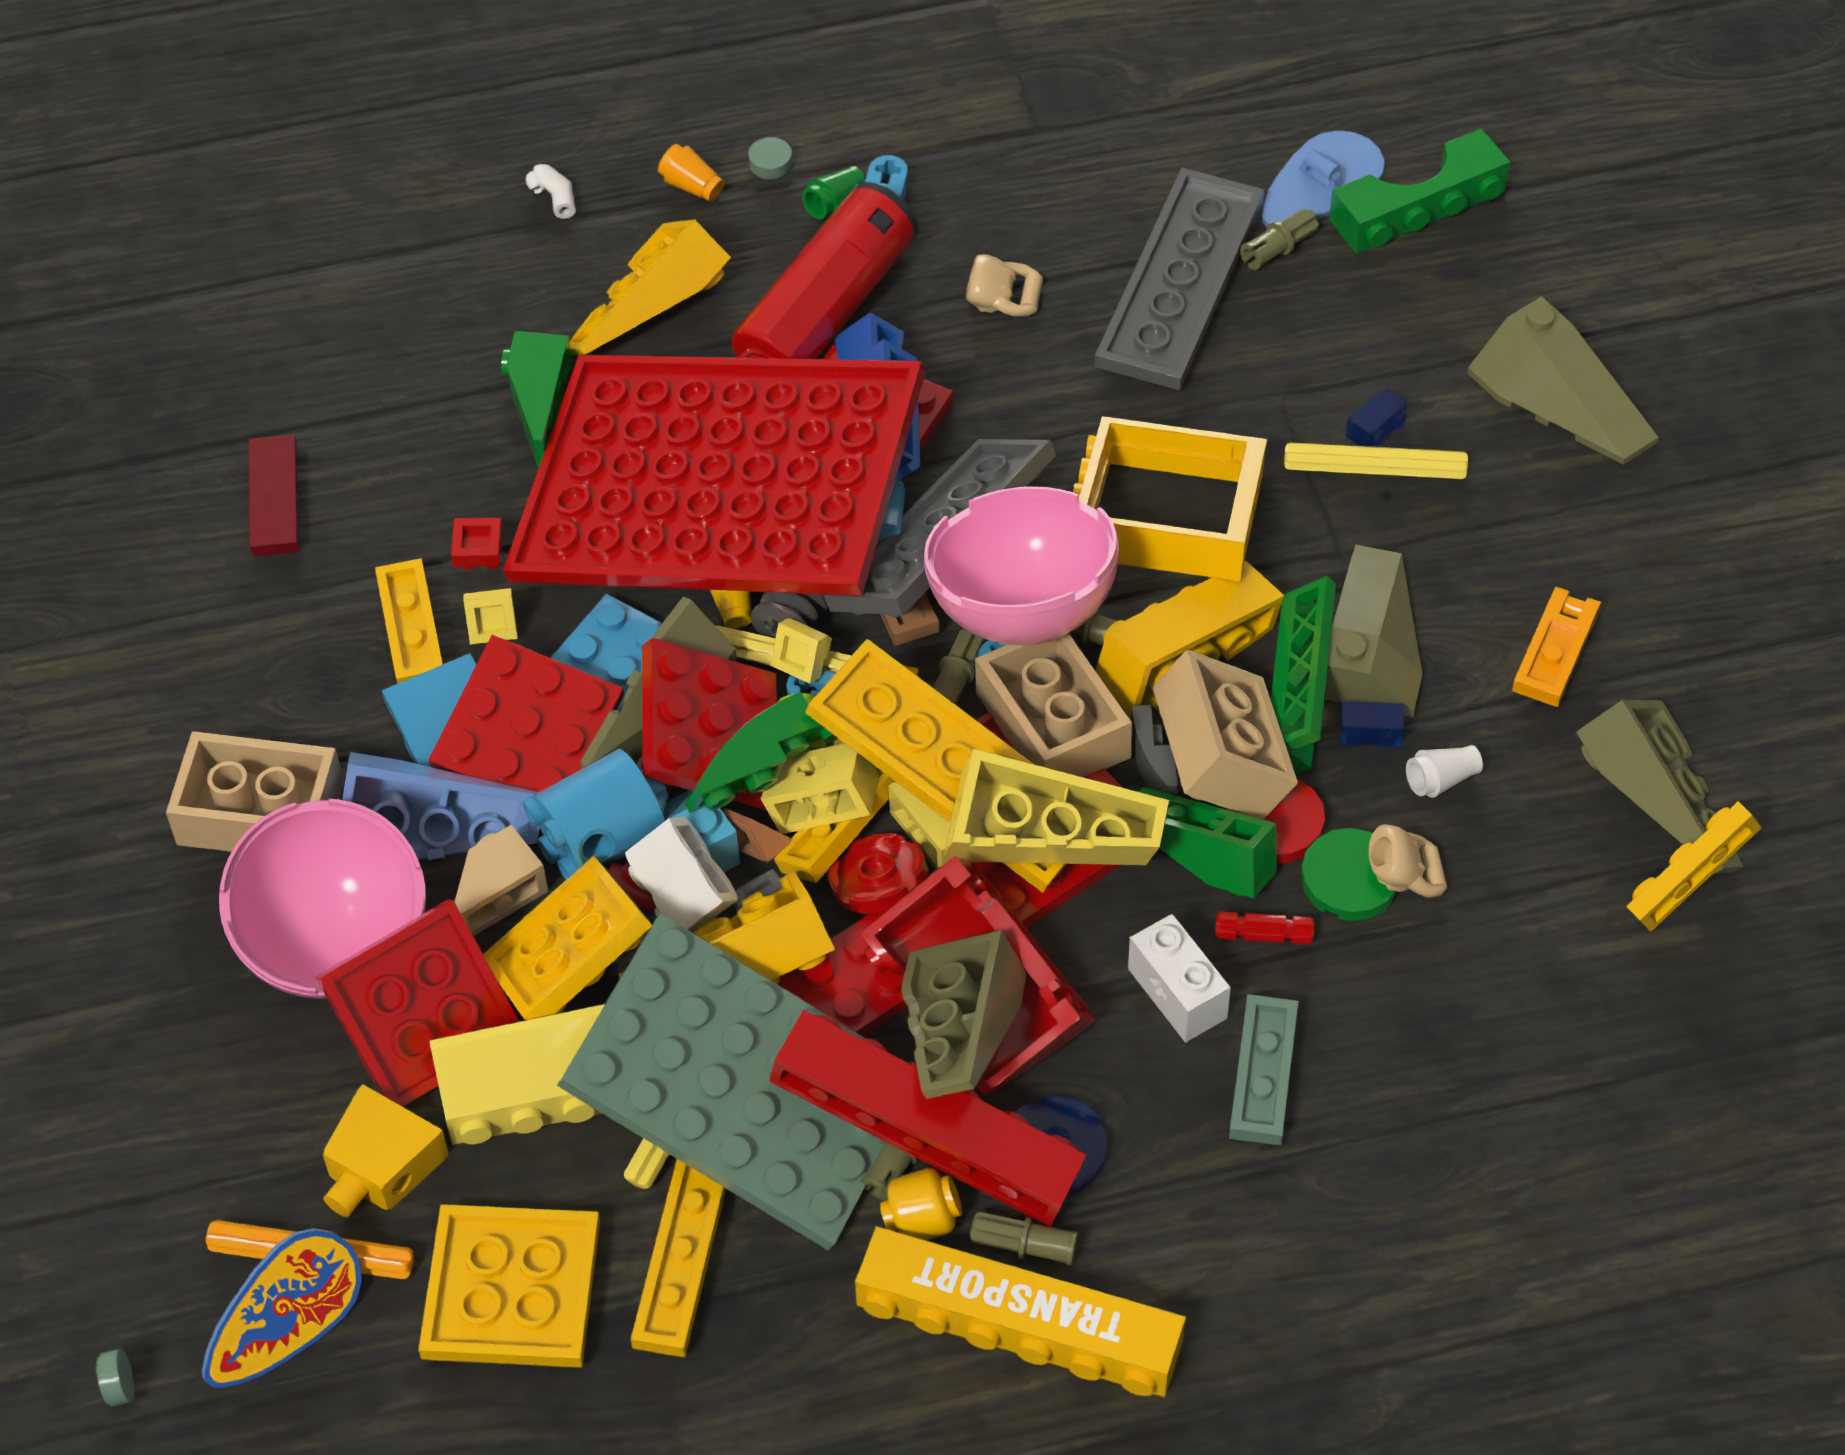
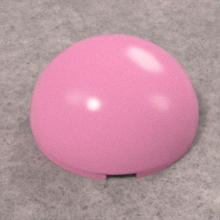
[924,487,1119,645]
[219,799,426,999]

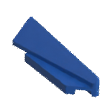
[835,312,920,483]

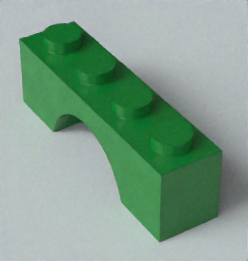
[1329,128,1510,254]

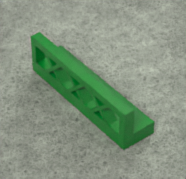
[1271,576,1336,775]

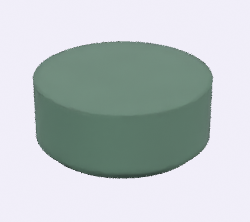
[748,137,792,179]
[96,1349,134,1407]

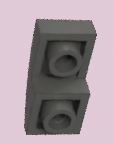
[1131,705,1184,796]

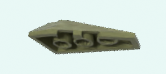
[1467,296,1659,465]
[1324,544,1423,717]
[580,596,737,769]
[1576,700,1743,873]

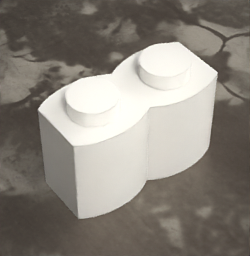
[625,817,738,933]

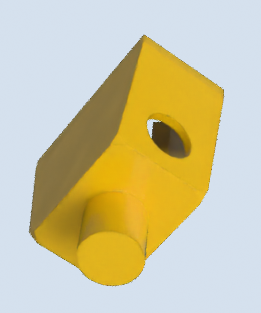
[323,1084,449,1217]

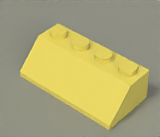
[430,1004,605,1145]

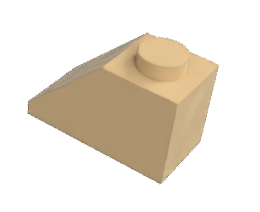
[455,825,548,936]

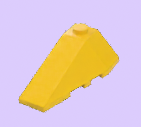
[569,220,731,355]

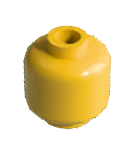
[880,1167,962,1241]

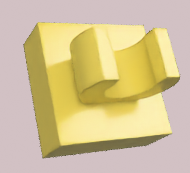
[464,588,517,644]
[770,618,832,684]

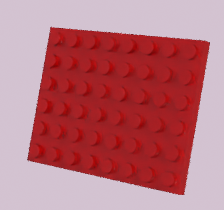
[503,355,925,596]

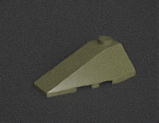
[901,930,1027,1099]

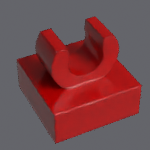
[451,518,503,570]

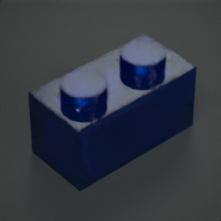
[1345,387,1407,447]
[1340,701,1404,747]

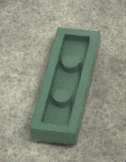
[1229,994,1298,1145]

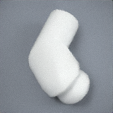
[526,164,576,219]

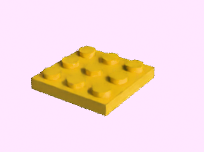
[483,855,652,1021]
[419,1205,600,1367]

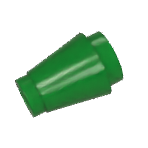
[802,166,865,220]

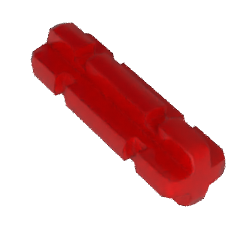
[1215,911,1314,944]

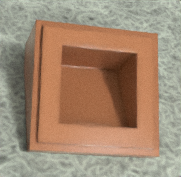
[722,808,791,862]

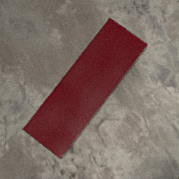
[249,434,299,557]

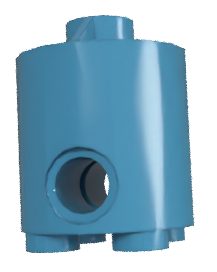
[522,749,668,880]

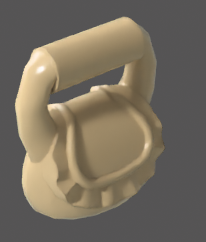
[966,254,1043,316]
[1368,824,1447,898]

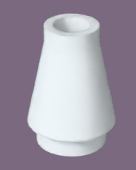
[1406,745,1483,798]

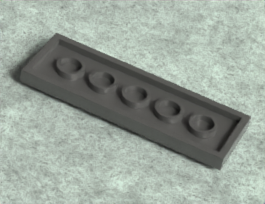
[1095,168,1265,390]
[824,439,1056,617]

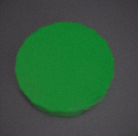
[1301,828,1397,921]

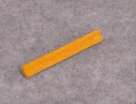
[206,1220,414,1279]

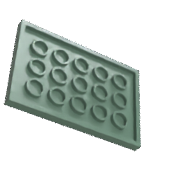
[557,913,890,1250]

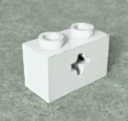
[1128,914,1231,1043]

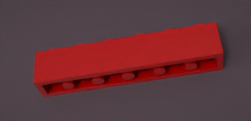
[768,1009,1086,1227]

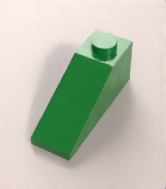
[501,331,573,469]
[1139,787,1277,898]

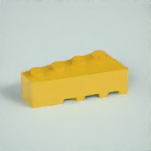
[1096,561,1284,721]
[618,871,835,984]

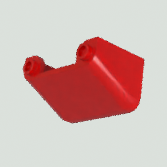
[860,856,1096,1097]

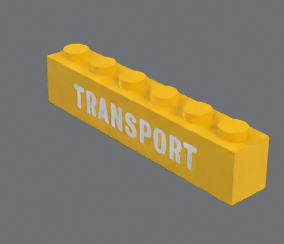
[855,1226,1186,1397]

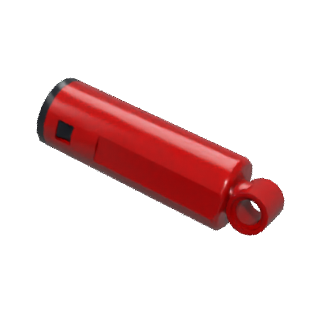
[731,182,919,359]

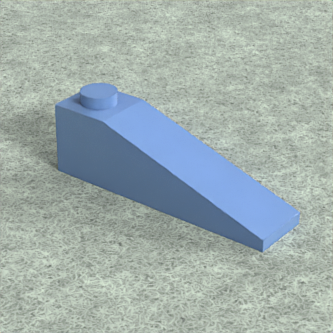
[342,752,540,860]

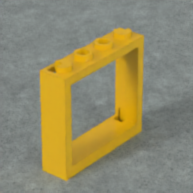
[1073,416,1267,581]

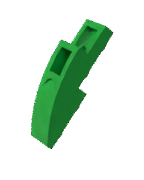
[685,691,838,813]

